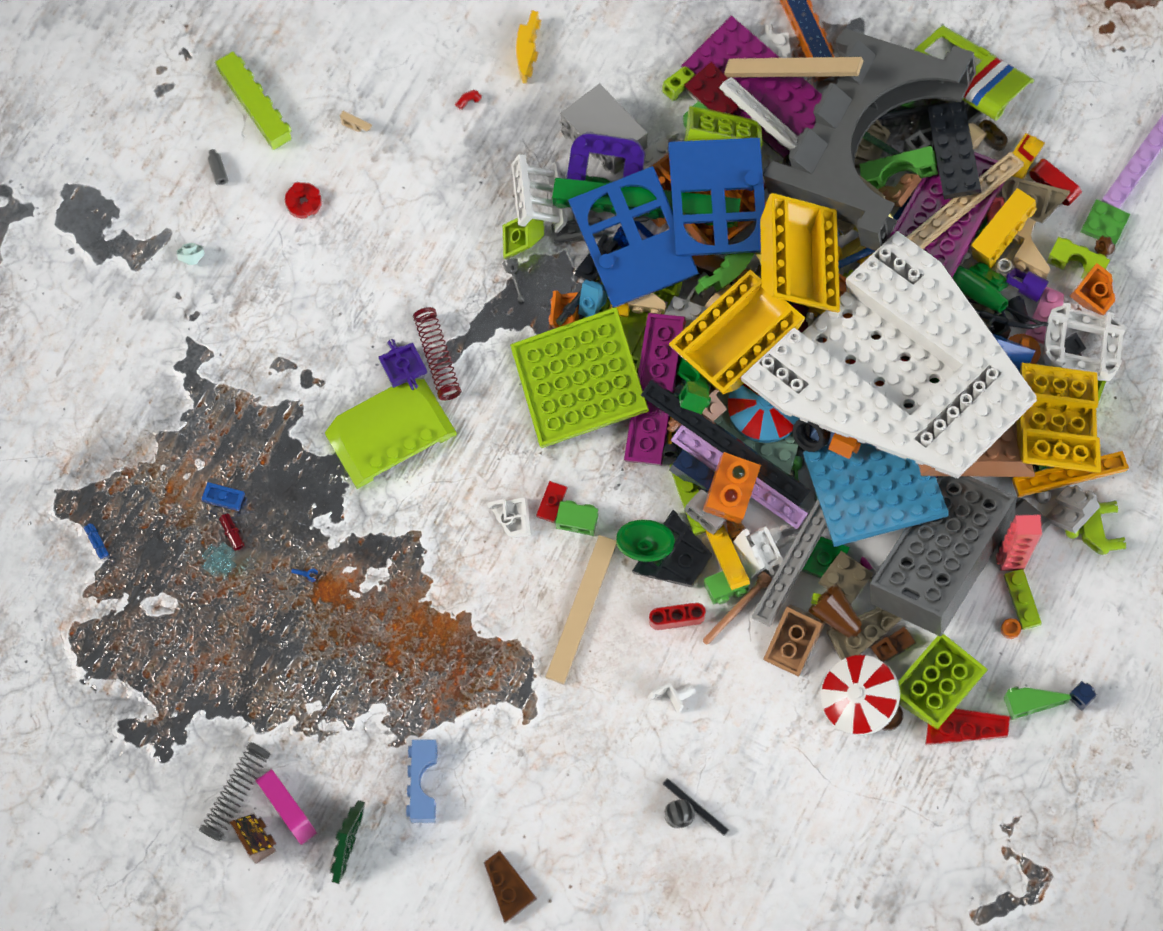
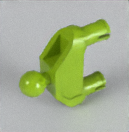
[1065,500,1126,555]

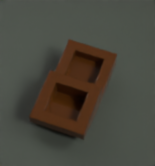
[871,626,916,663]

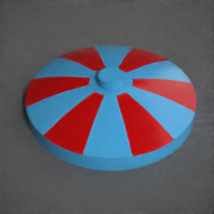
[728,383,800,443]

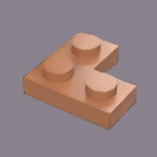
[878,173,922,207]

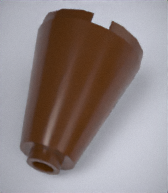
[808,583,862,638]

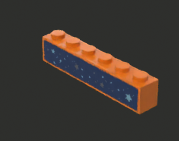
[780,0,834,82]

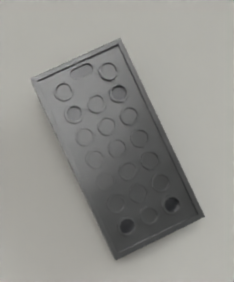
[870,476,1016,637]

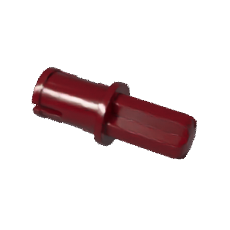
[219,513,245,551]

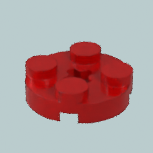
[285,182,322,219]

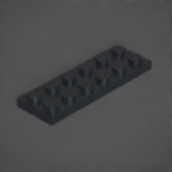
[927,100,981,200]

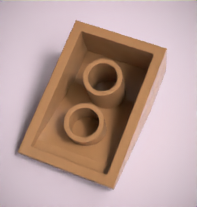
[763,604,825,677]

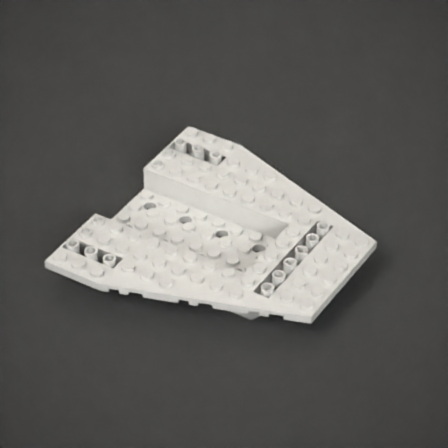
[741,231,1037,478]

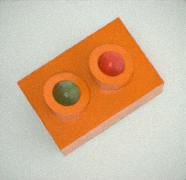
[703,452,761,524]

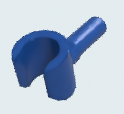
[291,568,318,582]

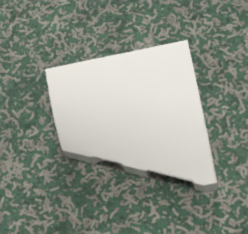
[487,497,531,537]
[733,529,765,580]

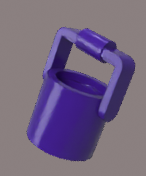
[1006,268,1049,303]

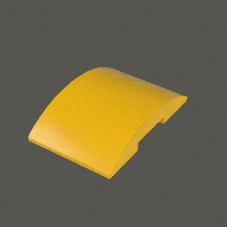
[1016,363,1101,473]

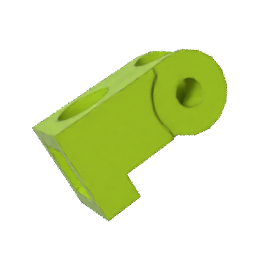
[662,66,696,101]

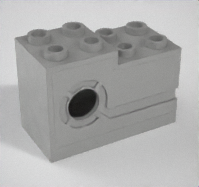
[560,83,647,175]

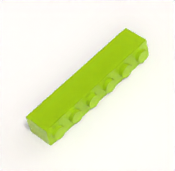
[215,51,292,150]

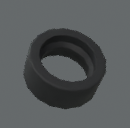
[793,419,831,452]

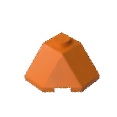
[1069,263,1116,316]

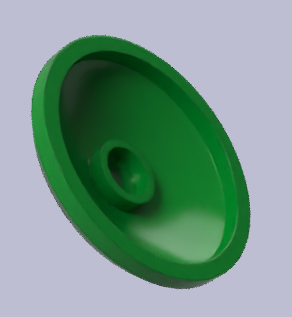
[616,520,675,562]

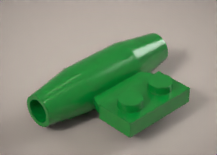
[952,262,1009,313]

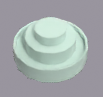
[177,243,205,265]

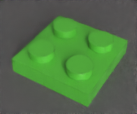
[1081,199,1130,246]

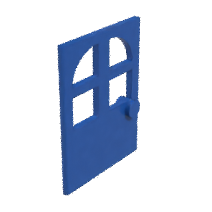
[668,138,765,256]
[568,166,699,308]

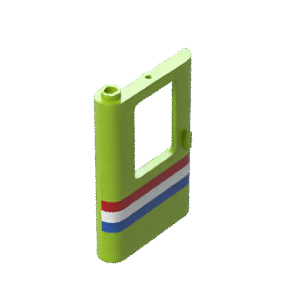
[914,25,1034,121]

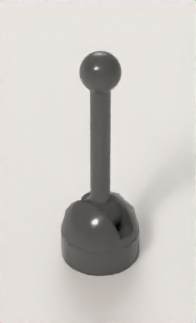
[502,258,525,302]

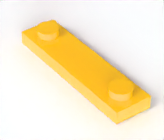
[705,524,750,590]

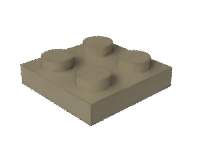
[818,551,873,605]

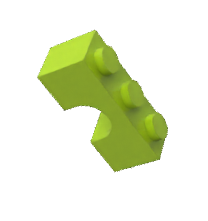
[1047,237,1110,279]

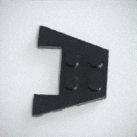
[632,510,712,588]

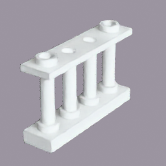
[511,154,567,233]

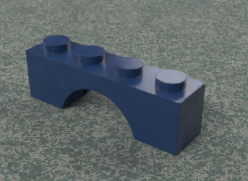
[669,450,715,492]

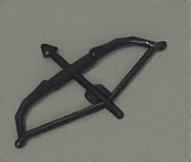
[967,298,1048,329]

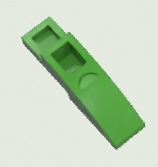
[695,253,755,294]

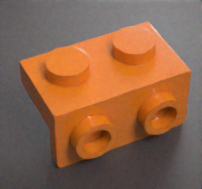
[549,290,579,329]

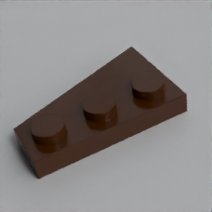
[484,850,537,924]

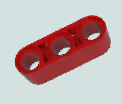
[1029,159,1082,206]
[649,603,706,630]

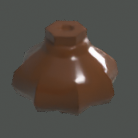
[1094,235,1115,258]

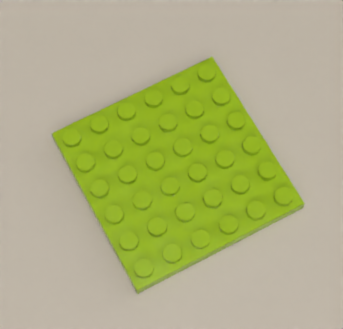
[510,307,649,448]

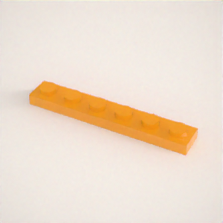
[1012,451,1129,498]

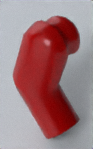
[455,90,482,110]

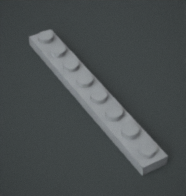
[752,499,827,627]

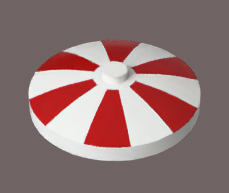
[821,655,900,735]

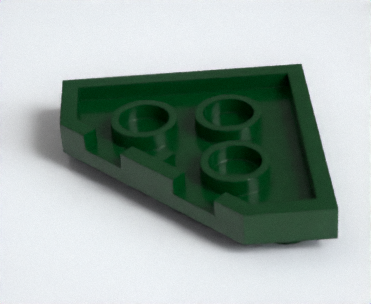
[330,800,365,884]

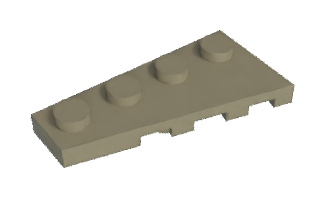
[827,607,903,660]

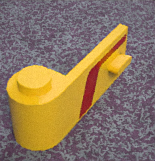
[1012,133,1045,179]

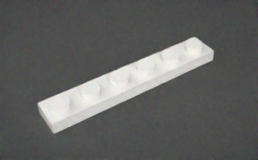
[719,77,798,151]

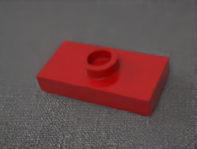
[536,481,568,523]

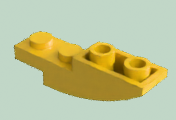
[516,10,542,84]

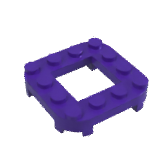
[567,132,646,187]

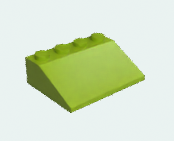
[685,106,762,147]
[898,634,988,729]

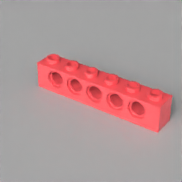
[996,515,1042,571]

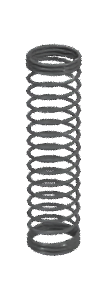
[199,742,271,842]

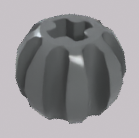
[665,799,694,828]

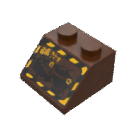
[230,814,277,864]

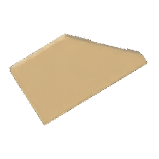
[340,111,372,132]

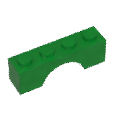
[677,356,711,414]

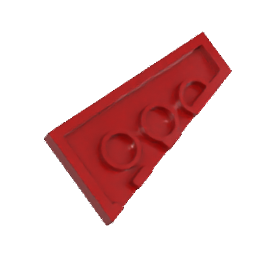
[925,709,1010,745]

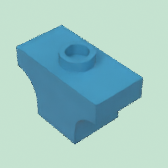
[578,280,607,317]

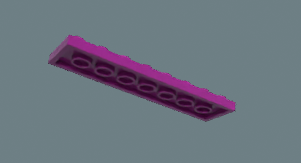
[624,313,686,466]

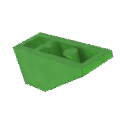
[1003,687,1071,720]

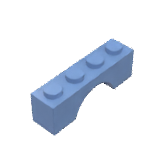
[406,740,438,823]

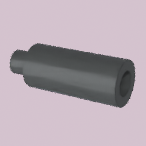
[208,149,228,185]

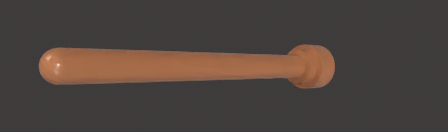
[703,571,772,644]

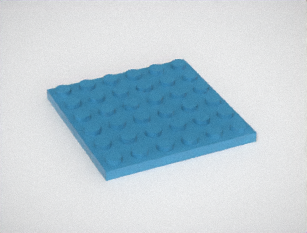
[803,442,949,547]

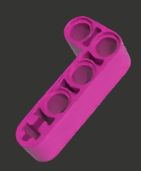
[255,769,318,845]

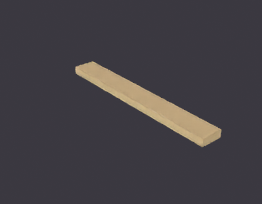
[724,57,863,77]
[906,152,1024,249]
[546,535,617,684]

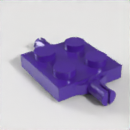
[378,339,428,390]

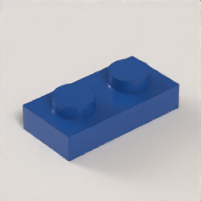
[201,482,245,511]

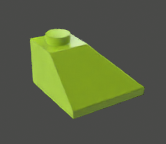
[503,218,544,259]

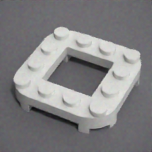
[1043,303,1125,381]

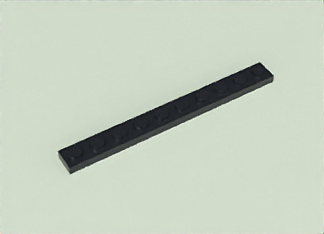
[641,379,811,506]

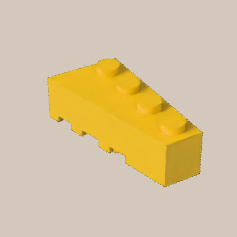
[971,188,1037,269]

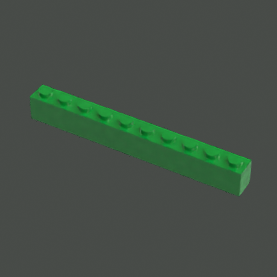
[552,178,741,228]

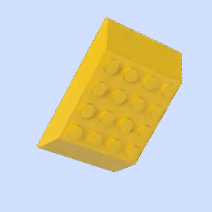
[760,193,840,313]
[669,270,805,394]

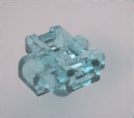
[201,542,237,577]

